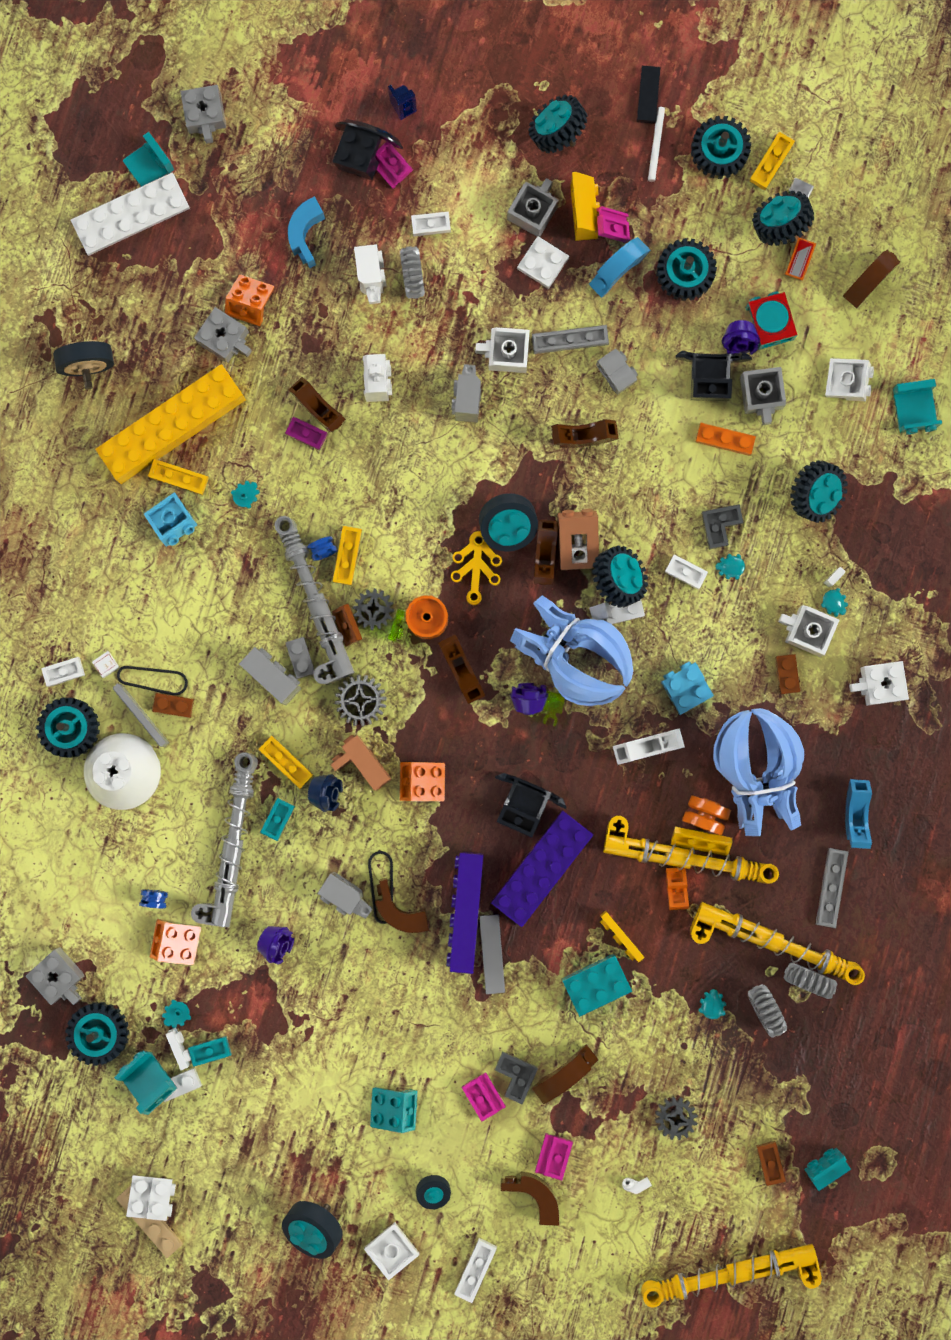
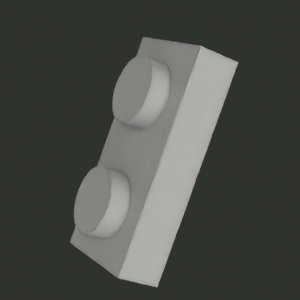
[285,637,314,679]

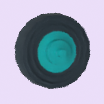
[416,1175,451,1210]

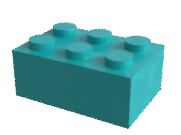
[561,953,633,1017]

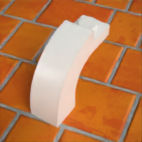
[613,728,685,765]

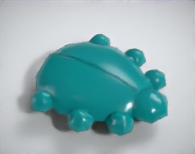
[231,481,260,508]
[715,554,745,580]
[821,588,848,617]
[699,989,726,1019]
[162,1000,191,1028]

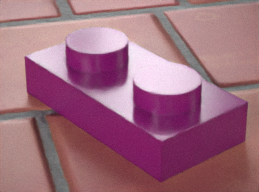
[285,416,328,451]

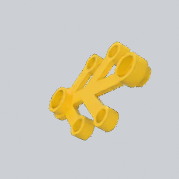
[451,531,502,606]

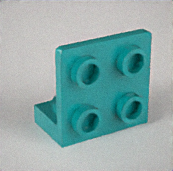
[123,132,175,187]
[370,1087,418,1133]
[804,1148,851,1191]

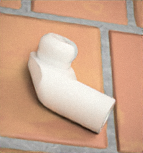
[622,1177,652,1194]

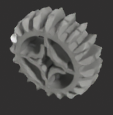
[400,246,425,299]
[335,675,387,727]
[783,963,837,999]
[748,984,787,1038]

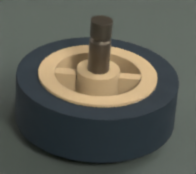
[53,340,114,390]

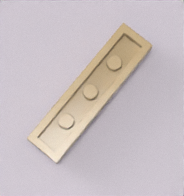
[116,1185,183,1258]

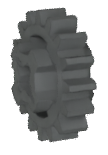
[353,588,395,630]
[655,1096,698,1140]

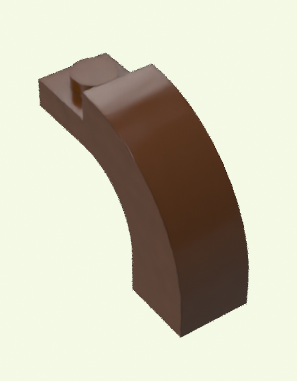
[843,250,900,309]
[288,377,346,432]
[551,419,619,448]
[534,520,558,585]
[438,635,485,704]
[375,878,429,933]
[532,1044,598,1104]
[501,1171,559,1226]

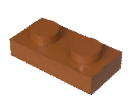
[332,604,362,647]
[775,654,800,695]
[152,693,194,718]
[756,1141,786,1186]

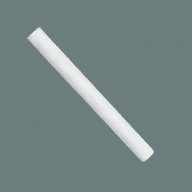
[648,107,665,182]

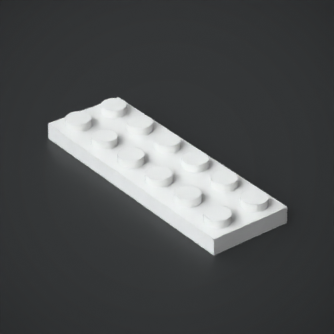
[71,172,190,256]

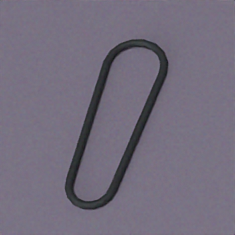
[117,666,188,695]
[368,851,393,924]

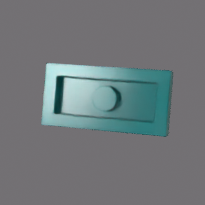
[260,798,295,841]
[188,1036,232,1067]

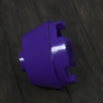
[722,320,760,355]
[510,683,548,715]
[257,926,294,965]

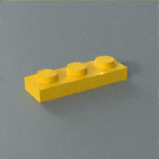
[749,132,795,190]
[148,459,209,495]
[333,526,362,586]
[258,735,314,789]
[671,827,732,856]
[600,911,645,962]

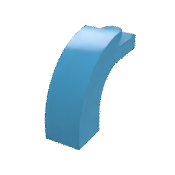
[288,196,325,269]
[589,237,651,298]
[845,779,872,849]

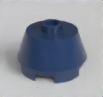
[308,774,343,812]

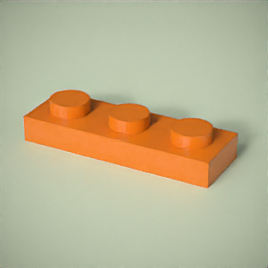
[695,423,756,456]

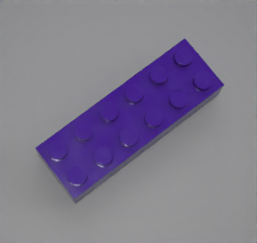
[491,811,593,927]
[446,852,483,974]

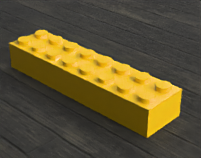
[95,364,246,484]

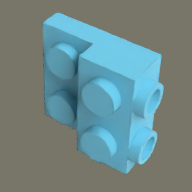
[144,492,197,547]
[661,661,714,715]

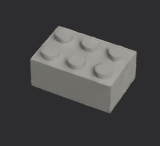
[239,647,302,705]

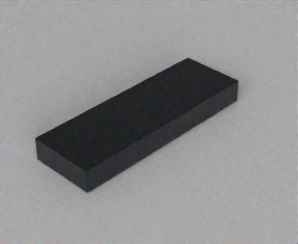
[637,65,661,124]

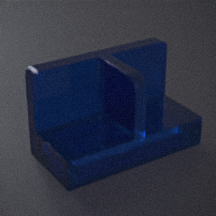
[388,85,417,120]

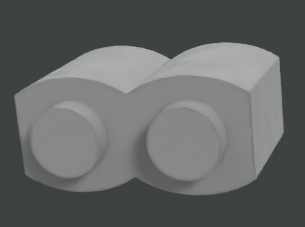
[596,349,638,395]

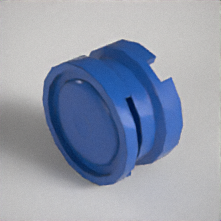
[307,536,338,561]
[139,889,168,909]

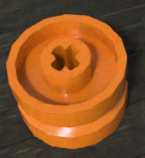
[406,595,448,640]
[682,795,731,836]

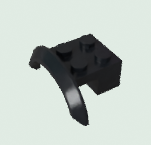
[332,119,403,180]
[675,351,752,401]
[495,773,567,837]

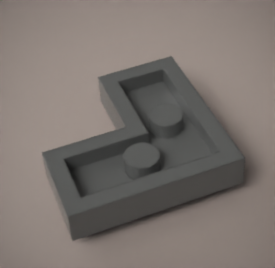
[701,504,744,550]
[495,1051,538,1104]

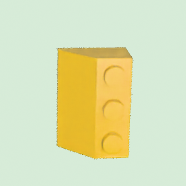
[570,172,600,241]

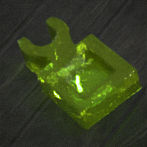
[388,608,406,643]
[543,691,565,726]

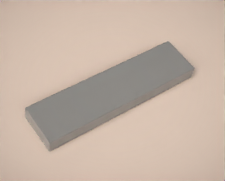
[532,325,609,354]
[113,683,170,747]
[815,848,849,928]
[480,914,505,994]

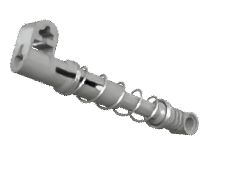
[274,516,355,685]
[191,753,258,927]

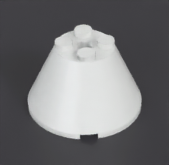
[84,733,161,810]

